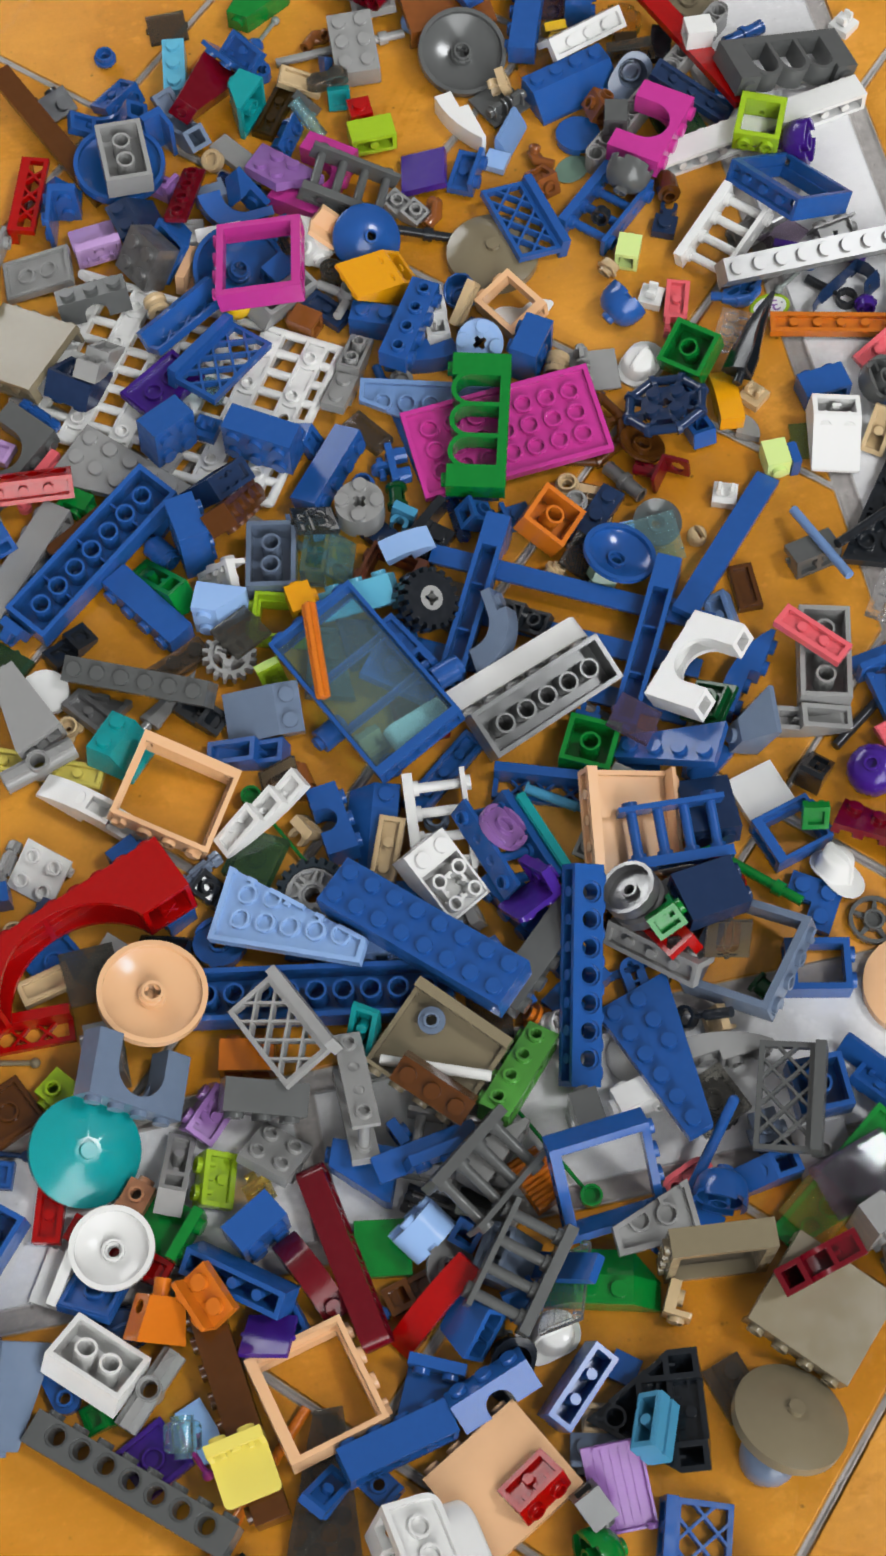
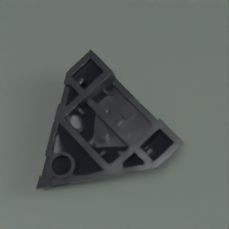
[586,1346,712,1473]

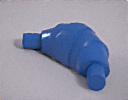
[711,280,762,308]

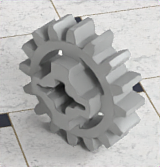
[202,630,257,684]

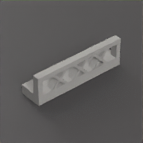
[603,917,715,988]

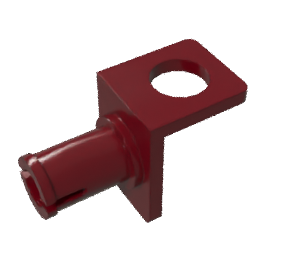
[632,453,691,493]

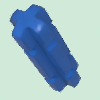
[19,399,61,433]

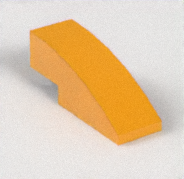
[708,372,745,430]

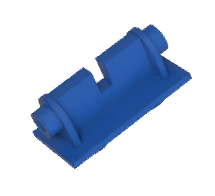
[270,112,304,157]

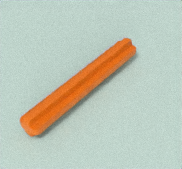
[301,601,331,700]

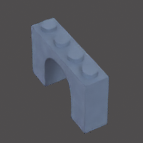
[73,1026,191,1128]

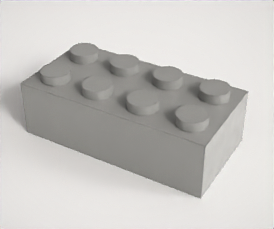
[795,604,853,707]

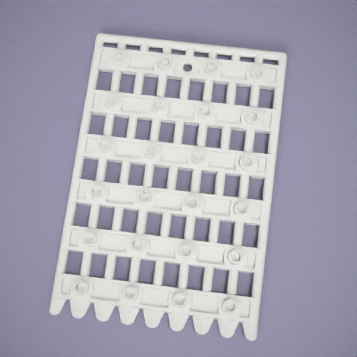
[8,269,344,508]

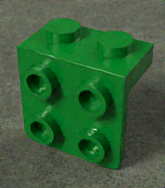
[144,1196,208,1268]

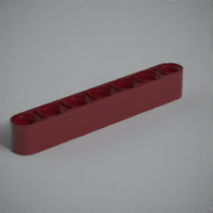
[296,1161,394,1354]

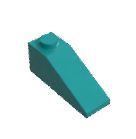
[347,1001,382,1064]

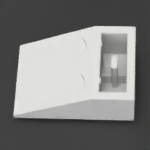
[805,393,862,473]
[392,828,491,919]

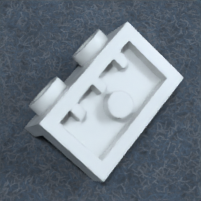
[197,555,245,586]

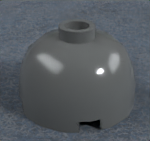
[606,152,654,196]
[858,354,886,405]

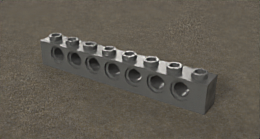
[20,1408,244,1556]

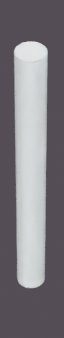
[379,1054,492,1082]

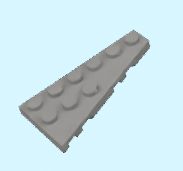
[54,424,191,498]

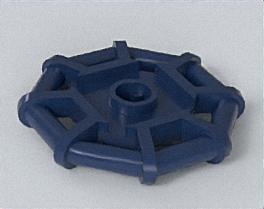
[622,371,709,438]

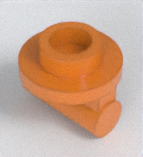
[522,1003,552,1027]

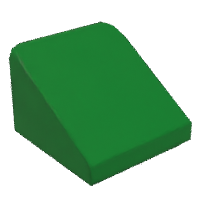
[78,1404,119,1438]

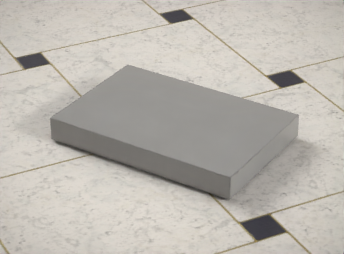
[2,244,75,305]

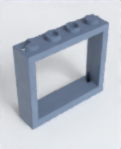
[679,899,817,1022]

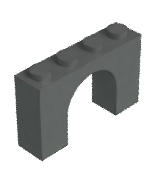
[0,400,60,512]

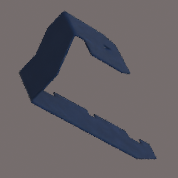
[812,259,880,312]

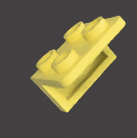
[202,1423,282,1510]

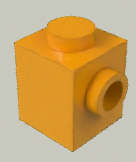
[283,579,319,620]

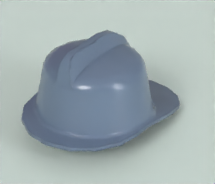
[608,51,653,99]

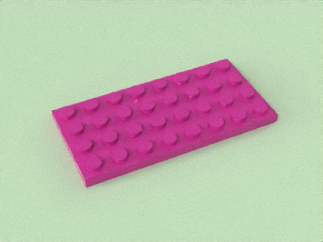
[399,363,614,502]

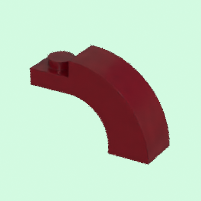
[773,1226,869,1297]
[272,1231,348,1321]

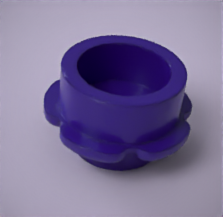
[854,294,877,312]

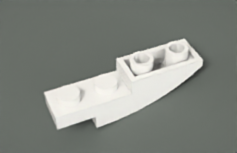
[36,774,135,841]

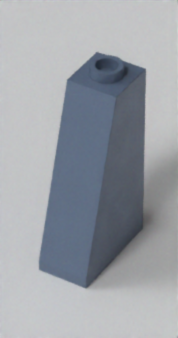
[0,1340,52,1458]

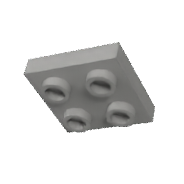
[236,1122,313,1188]

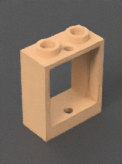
[474,268,549,339]

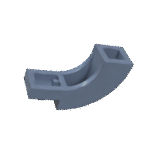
[150,86,212,154]
[469,587,518,672]

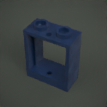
[179,456,255,509]

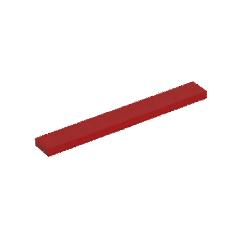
[637,0,742,109]

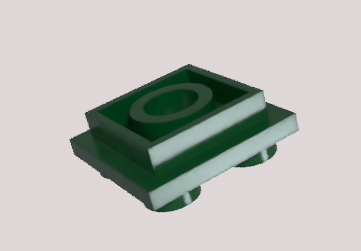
[680,679,739,724]

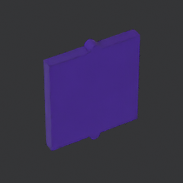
[238,1315,298,1358]

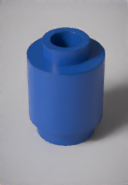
[144,535,180,571]
[427,655,466,690]
[311,715,348,752]

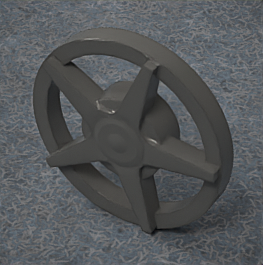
[848,896,886,945]

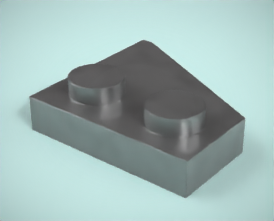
[61,688,133,735]

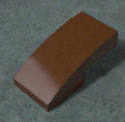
[380,1268,430,1318]

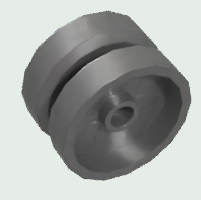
[604,860,669,931]

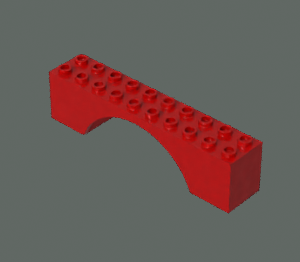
[0,836,198,1035]

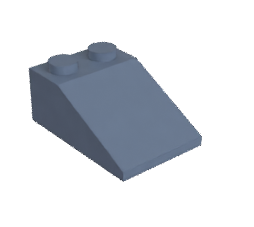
[222,680,306,740]

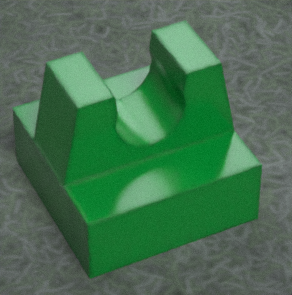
[801,800,831,830]

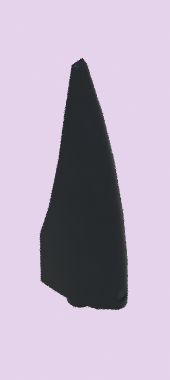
[722,291,775,386]

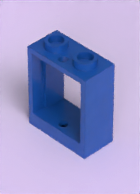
[748,792,834,873]
[781,937,858,998]

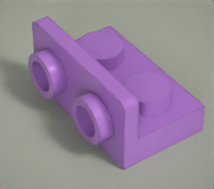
[178,1082,231,1148]

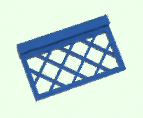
[480,174,571,263]
[167,312,272,405]
[656,1494,735,1556]

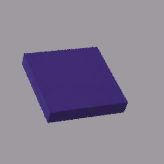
[401,146,447,197]
[115,1416,196,1500]

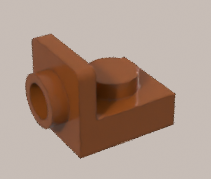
[524,163,561,199]

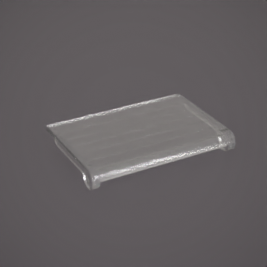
[539,1240,592,1336]

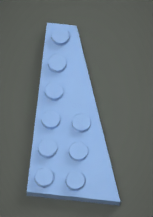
[207,866,369,967]

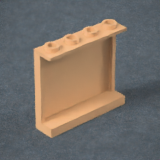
[577,765,684,876]
[422,1399,584,1556]

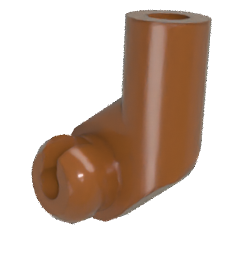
[300,28,329,52]
[527,143,555,169]
[422,196,443,228]

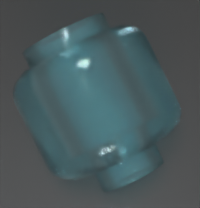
[163,1415,202,1460]

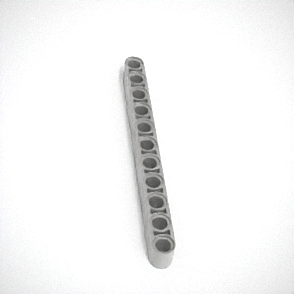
[585,1,728,175]

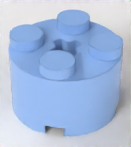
[456,318,504,354]
[388,1195,456,1265]

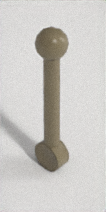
[0,1058,41,1068]

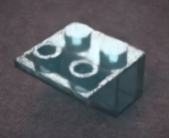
[299,527,356,587]

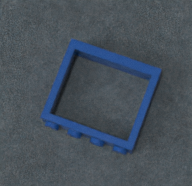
[725,152,853,221]
[542,1107,667,1245]

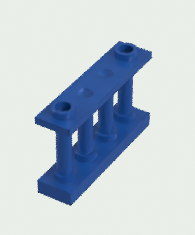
[558,159,655,257]
[451,789,562,900]
[616,789,736,872]

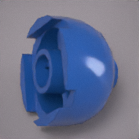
[600,279,646,327]
[691,1164,749,1216]

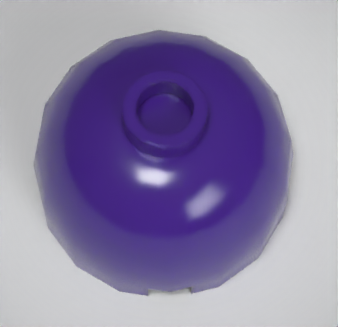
[778,117,816,165]
[846,743,886,797]

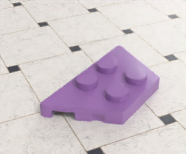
[244,143,324,192]

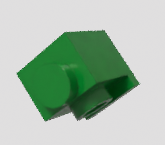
[56,487,97,521]

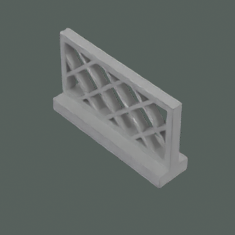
[228,964,343,1090]

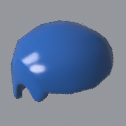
[443,273,475,309]

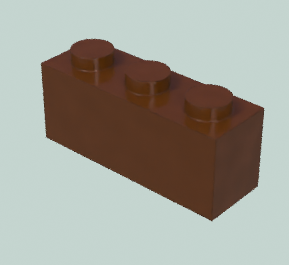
[389,1050,479,1126]

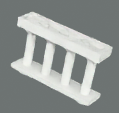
[673,179,774,289]
[401,766,482,874]

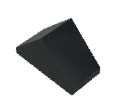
[794,751,835,796]

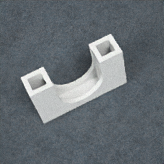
[644,610,754,723]

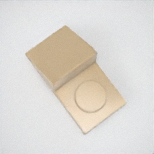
[861,402,886,458]

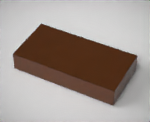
[726,562,764,614]

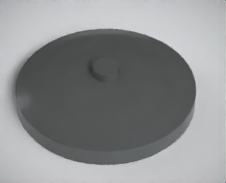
[417,7,507,97]

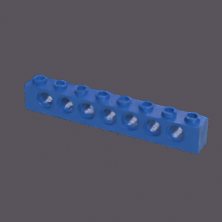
[558,863,606,1087]

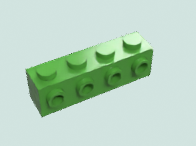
[475,1021,559,1127]

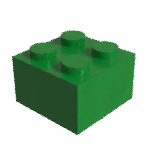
[656,317,724,383]
[558,712,622,770]

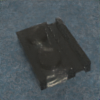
[702,1352,749,1427]

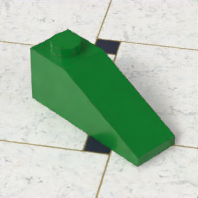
[133,559,194,616]

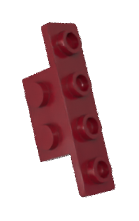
[163,167,206,223]

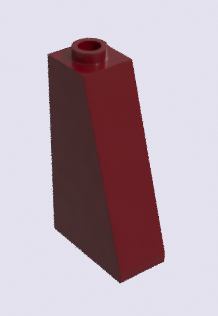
[168,51,235,125]

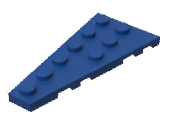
[602,973,713,1142]

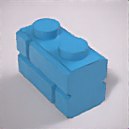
[630,1390,680,1465]

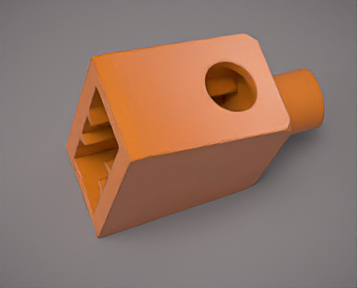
[123,1277,186,1347]

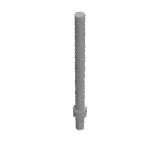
[275,29,405,68]

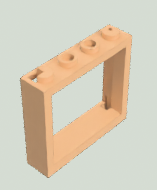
[106,729,242,860]
[243,1314,393,1475]

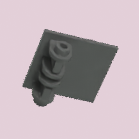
[468,88,531,129]

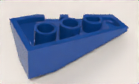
[348,782,402,869]

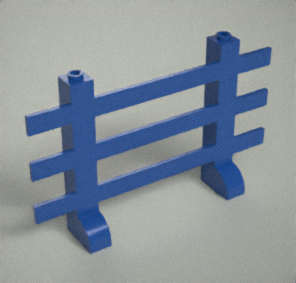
[417,510,716,735]

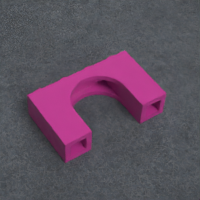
[606,79,696,178]
[267,131,359,218]

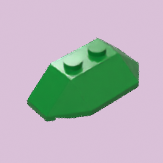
[545,1248,661,1313]

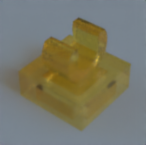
[241,1171,277,1202]

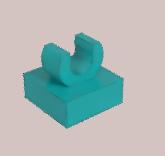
[327,83,350,112]

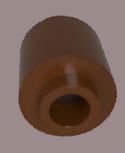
[654,170,681,204]

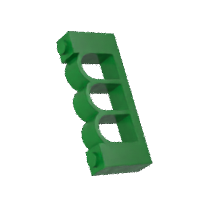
[441,352,512,498]

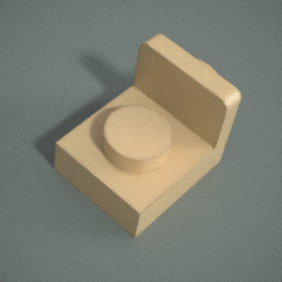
[660,1277,693,1327]

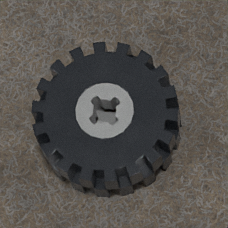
[392,566,460,634]

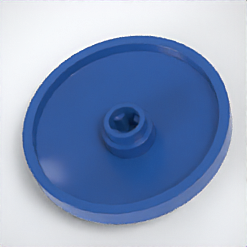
[73,130,166,205]
[192,229,281,310]

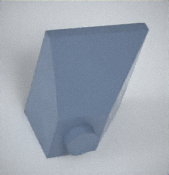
[725,685,782,755]

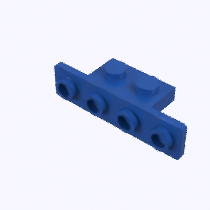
[836,1032,886,1107]
[370,1119,476,1185]

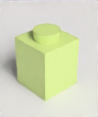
[614,232,643,272]
[758,437,792,478]

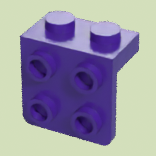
[498,854,561,923]

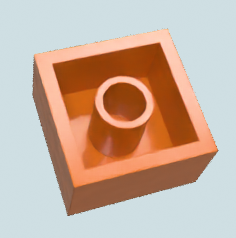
[513,482,587,558]

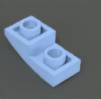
[378,526,436,566]

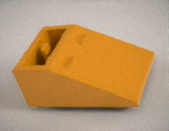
[334,249,416,304]

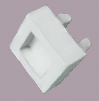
[828,8,859,40]
[638,280,666,312]
[711,481,739,510]

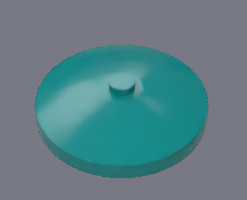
[27,1096,142,1209]

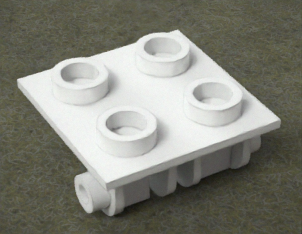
[7,838,75,902]

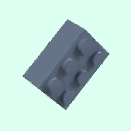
[245,520,298,601]

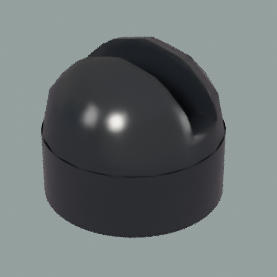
[591,205,611,226]

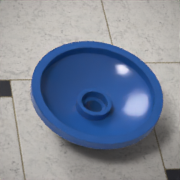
[332,203,400,262]
[583,522,657,584]

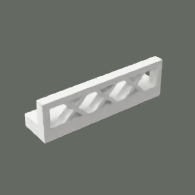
[536,5,627,62]

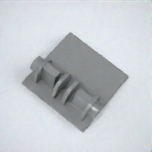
[568,343,622,391]

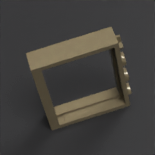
[656,1216,780,1284]

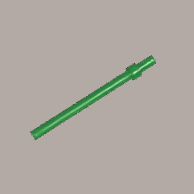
[683,839,805,906]

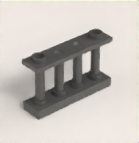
[296,140,401,215]
[420,1103,546,1238]
[461,1196,579,1338]

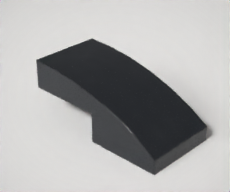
[42,622,98,673]
[172,703,226,738]

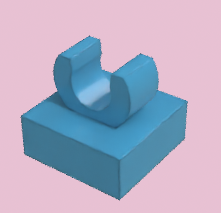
[389,500,418,532]

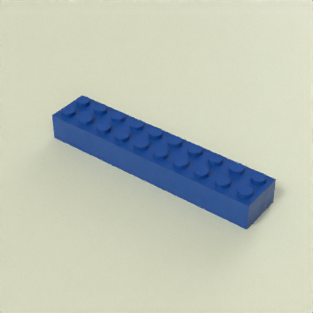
[193,960,456,1031]

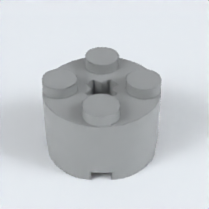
[334,477,386,537]

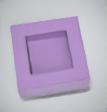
[0,439,18,469]

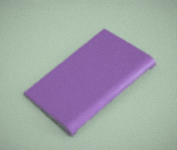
[580,1438,659,1535]

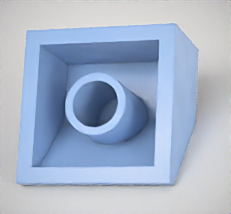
[190,581,250,635]

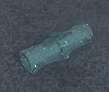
[288,96,328,136]

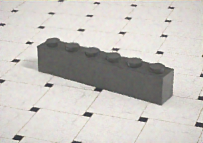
[60,655,219,710]
[505,887,587,1019]

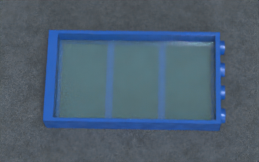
[268,580,465,783]

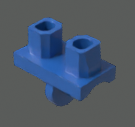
[370,442,412,484]

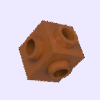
[581,87,614,126]

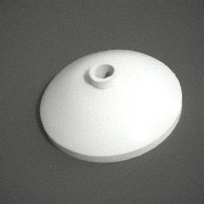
[68,1205,156,1292]

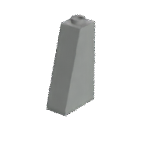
[0,660,68,760]

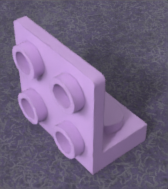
[67,220,122,269]

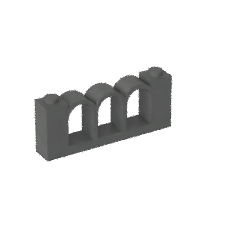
[712,28,858,96]

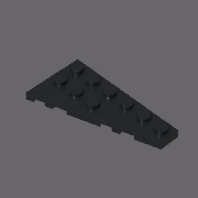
[842,461,886,568]

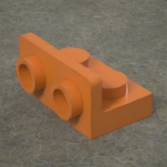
[171,1260,240,1332]

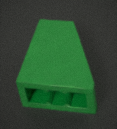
[226,0,290,33]

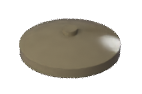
[446,214,539,295]
[731,1364,849,1477]

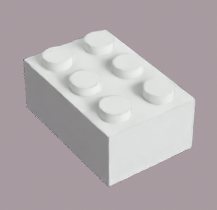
[40,1312,152,1419]

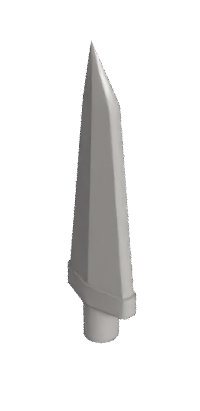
[140,670,196,730]

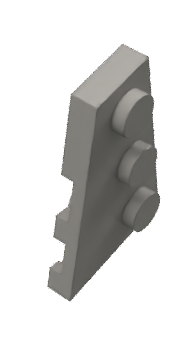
[611,1178,701,1257]

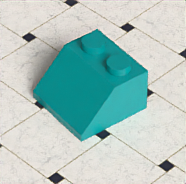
[227,68,266,140]
[86,710,155,785]

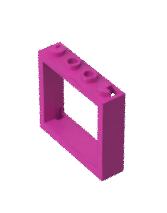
[212,213,305,312]

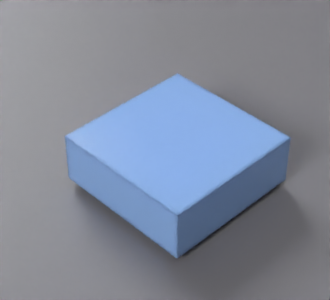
[485,148,511,175]

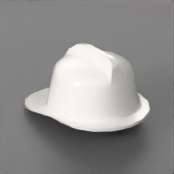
[618,341,661,387]
[809,841,865,899]
[515,1309,581,1367]

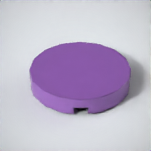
[479,803,528,851]

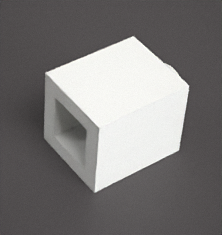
[681,13,717,50]

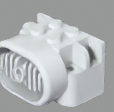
[364,1492,492,1556]

